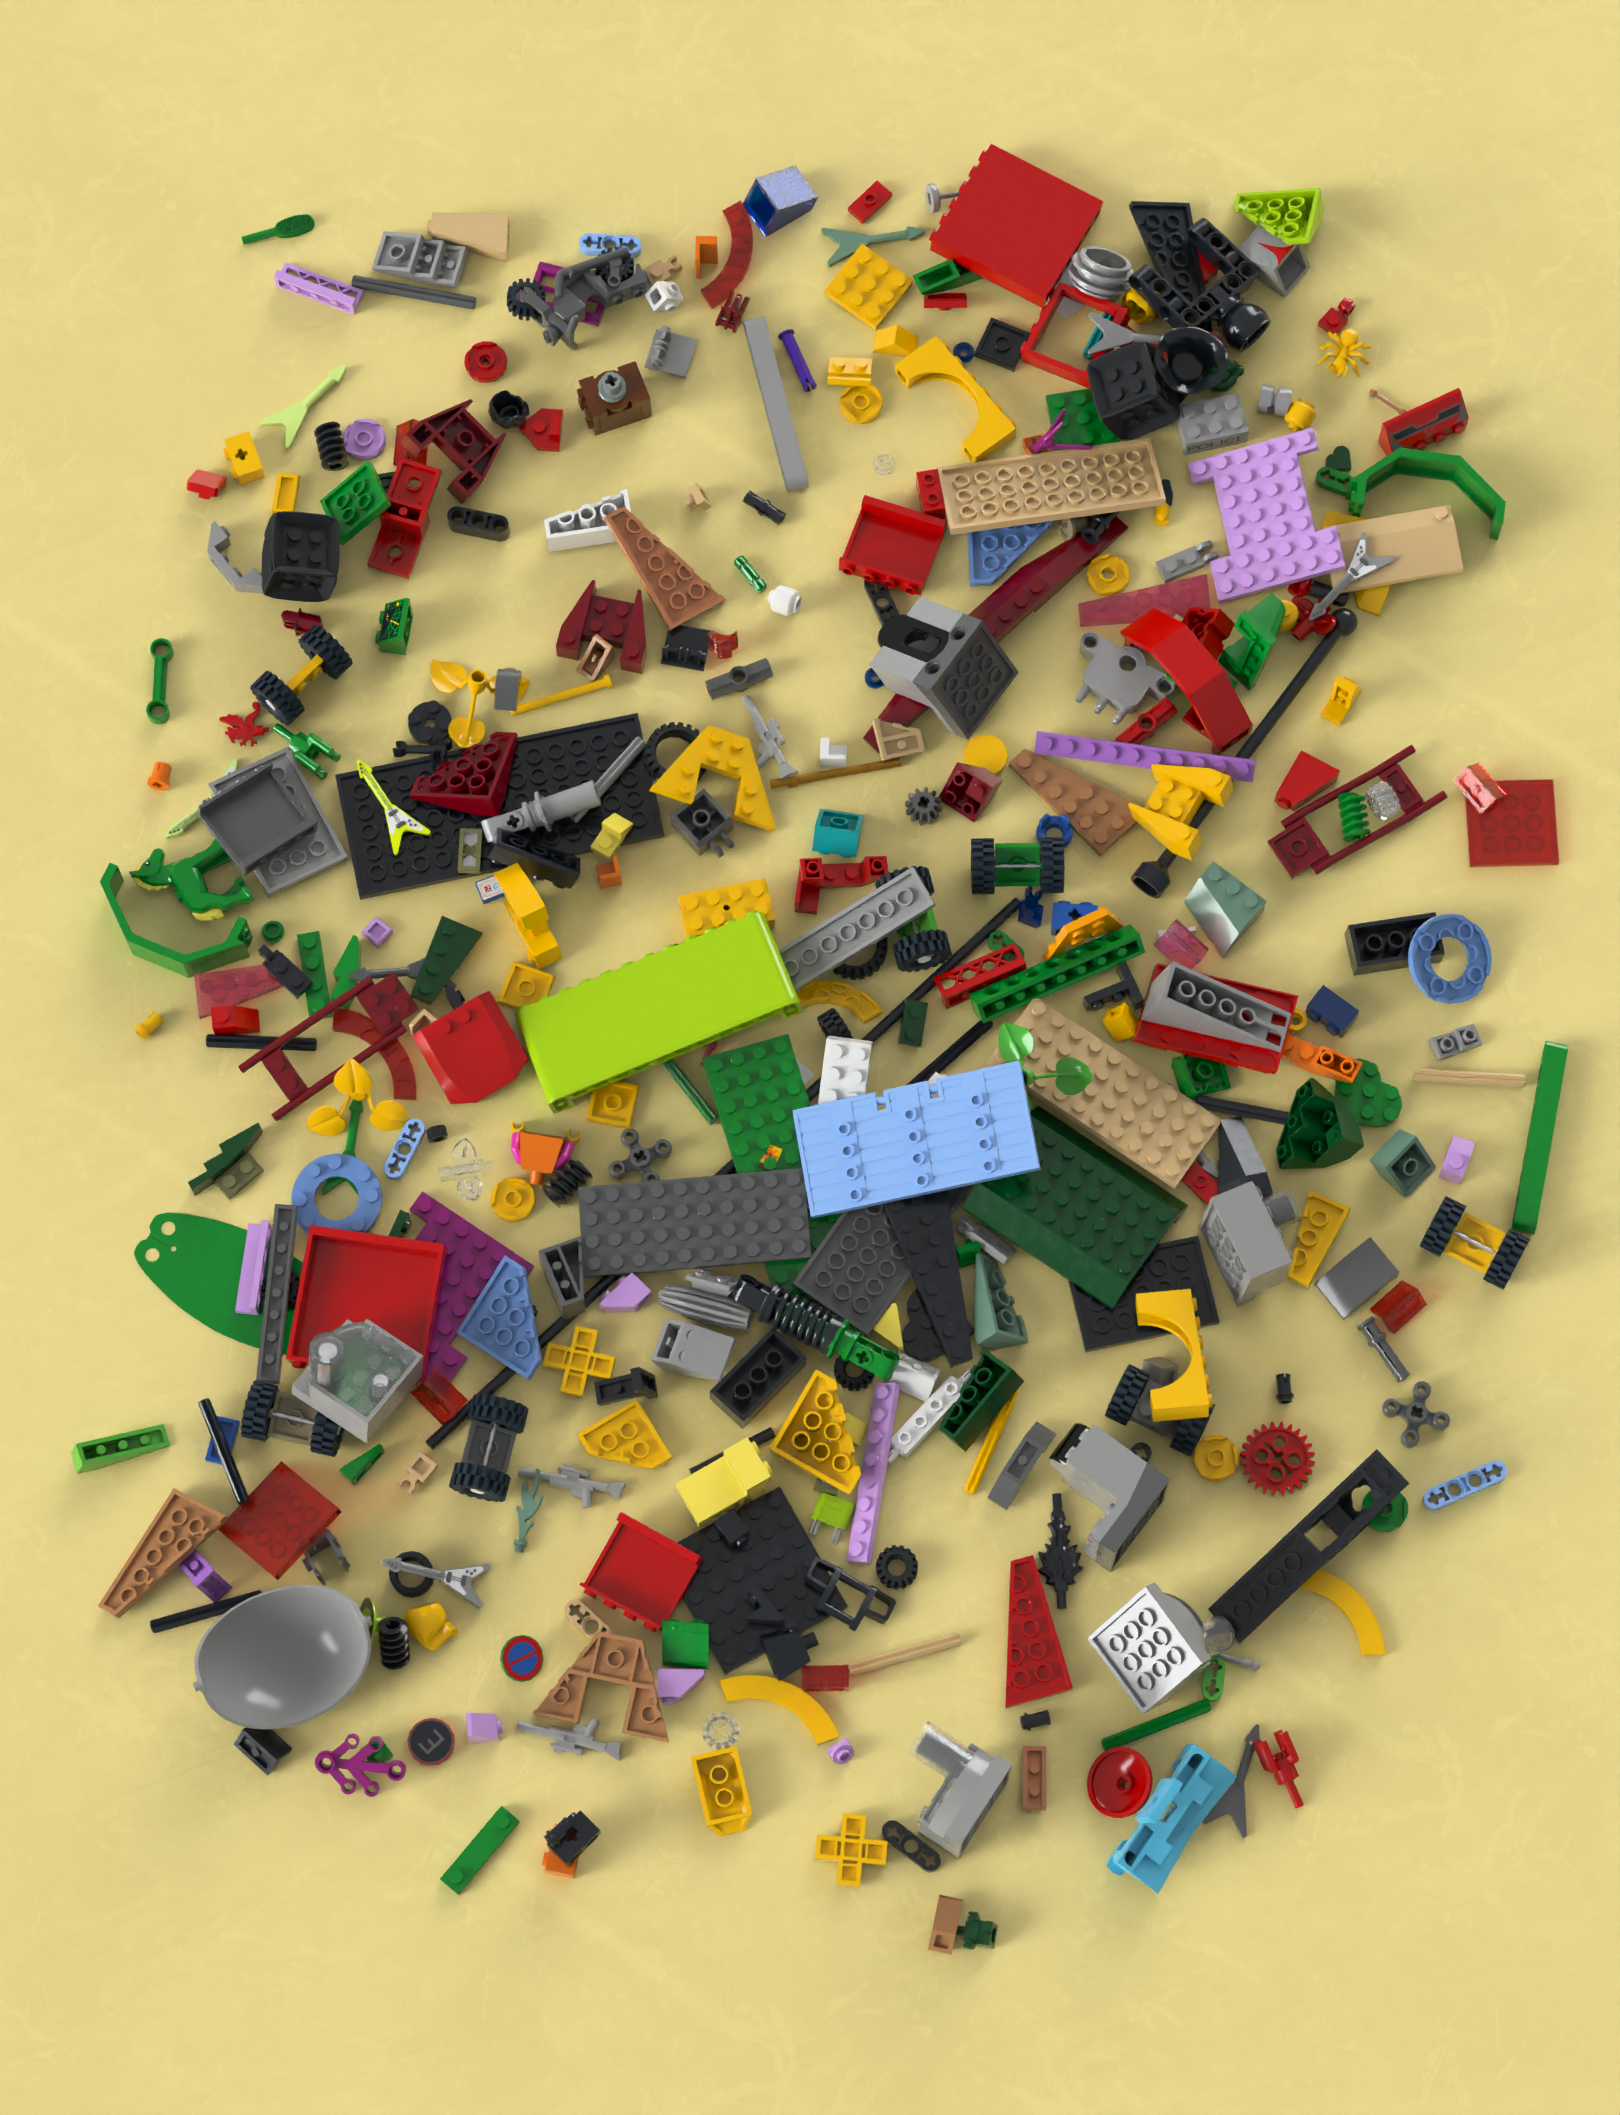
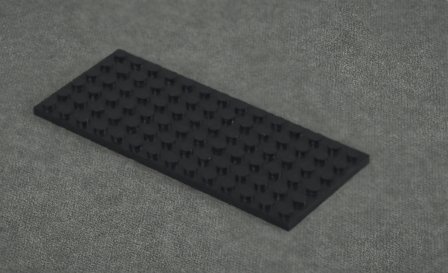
[335,713,665,900]

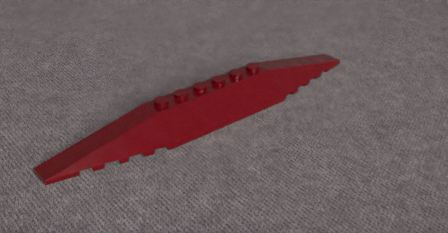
[863,516,1128,753]

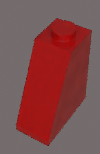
[1274,750,1340,811]

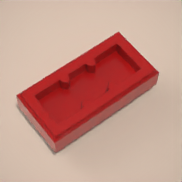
[848,180,892,224]
[923,293,967,311]
[1181,1161,1219,1206]

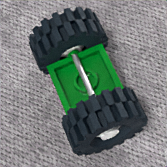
[971,837,1065,894]

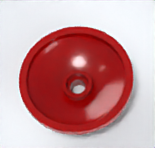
[1087,1747,1153,1818]

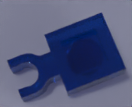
[1018,886,1044,928]

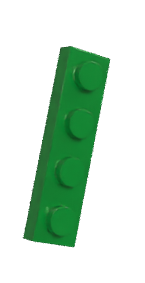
[297,931,332,1019]

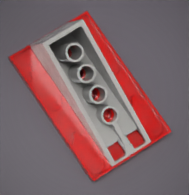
[1133,961,1298,1074]

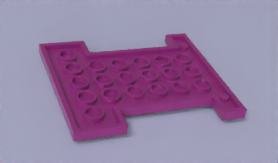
[409,1191,534,1395]

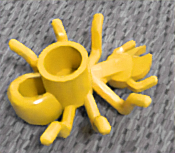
[1317,329,1371,378]

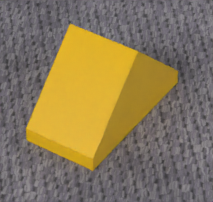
[873,325,918,357]

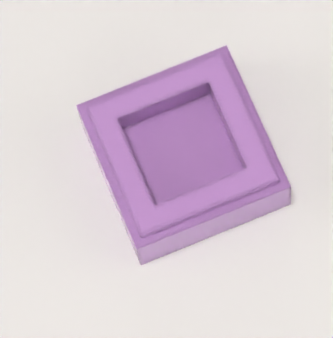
[361,916,393,948]

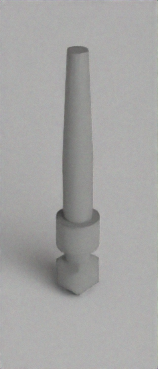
[1209,1652,1260,1671]

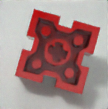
[1182,608,1235,660]

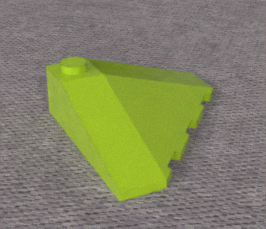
[1234,188,1324,245]

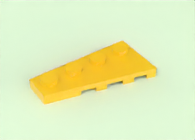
[1288,1189,1350,1288]

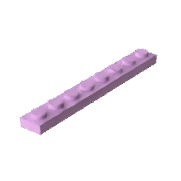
[847,1383,900,1564]

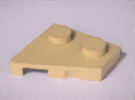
[872,718,925,761]

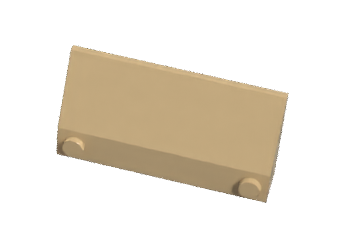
[1321,505,1464,593]

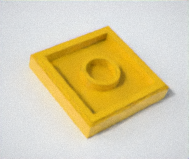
[498,961,556,1009]
[586,1081,640,1129]

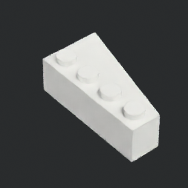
[544,489,631,552]

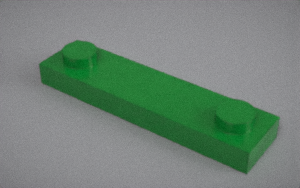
[440,1806,520,1895]

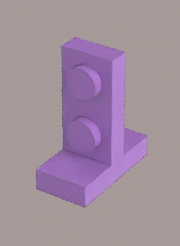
[178,1550,232,1602]

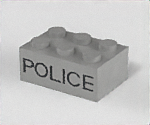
[1175,393,1249,456]

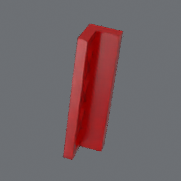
[934,943,1027,1009]

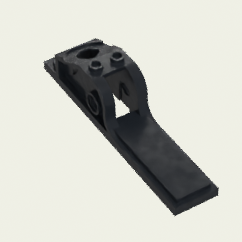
[1208,1449,1410,1643]

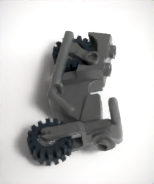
[507,247,649,351]

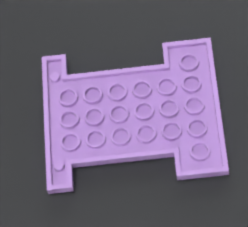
[1188,428,1346,604]

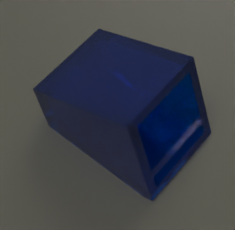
[742,165,818,237]

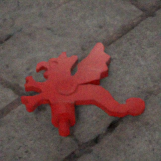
[219,702,269,747]

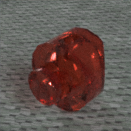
[708,630,739,659]

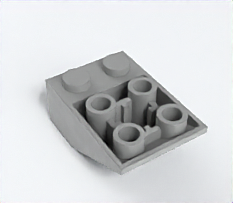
[651,1318,736,1381]

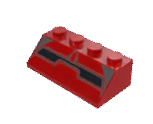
[1378,388,1469,456]

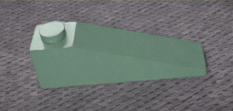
[973,1253,1028,1350]

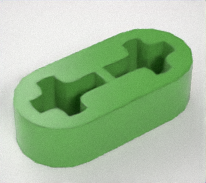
[1201,1656,1226,1702]

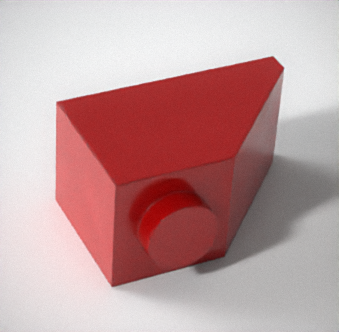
[211,1005,260,1035]

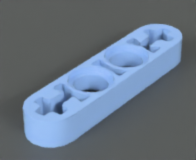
[1423,1461,1507,1511]

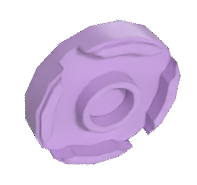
[343,419,386,461]

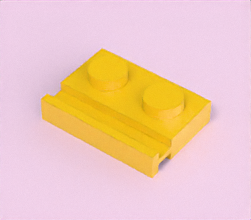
[828,357,872,387]

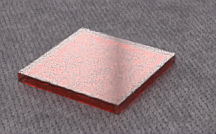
[1464,779,1559,867]
[218,1461,341,1581]

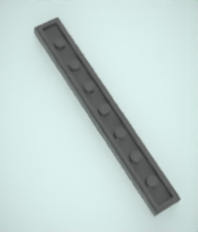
[256,1204,299,1385]

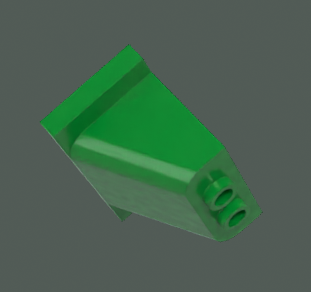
[1218,593,1286,690]

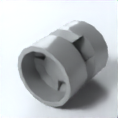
[1257,384,1292,416]

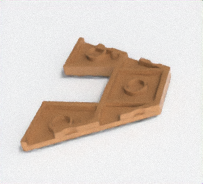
[533,1631,669,1743]

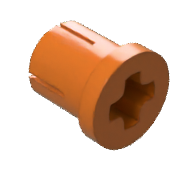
[147,762,172,791]

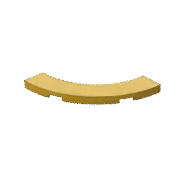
[1299,1569,1385,1656]
[719,1675,839,1745]

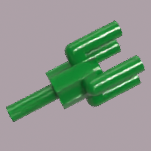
[273,723,341,780]

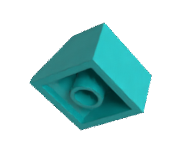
[812,809,864,858]

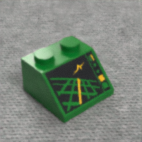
[375,598,413,655]

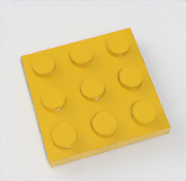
[824,244,913,330]

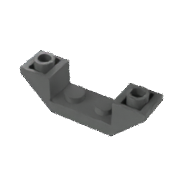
[988,1421,1056,1510]

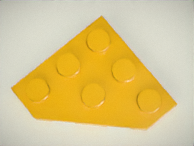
[577,1399,672,1470]

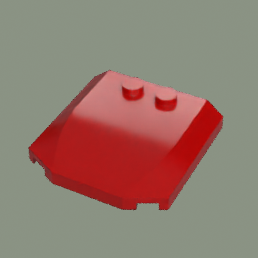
[412,991,529,1104]

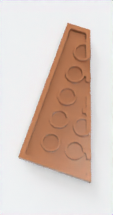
[604,506,726,631]

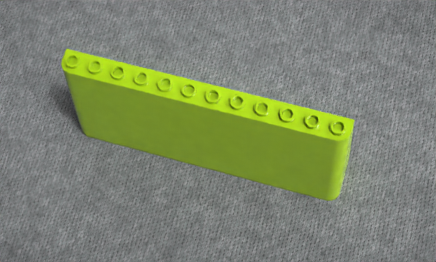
[514,910,804,1114]

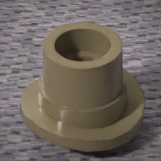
[1059,516,1087,540]

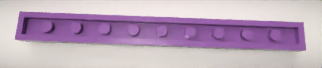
[1034,731,1256,782]

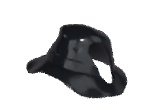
[1154,327,1228,395]

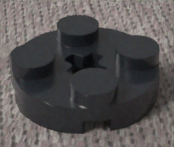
[408,700,452,745]

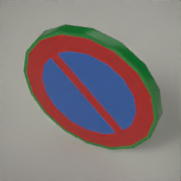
[500,1635,544,1682]

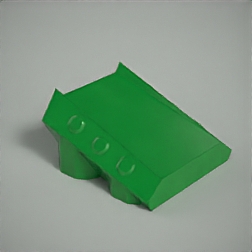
[1171,1053,1231,1098]
[662,1619,709,1669]

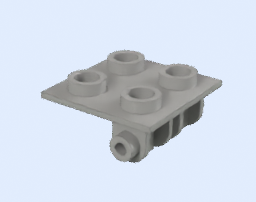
[645,326,698,378]

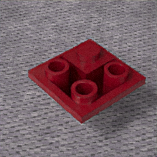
[939,762,1003,822]

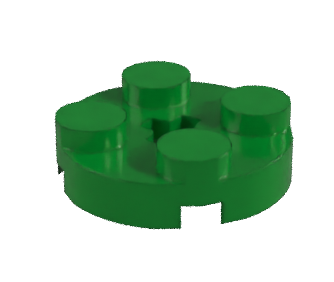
[1361,1491,1408,1532]

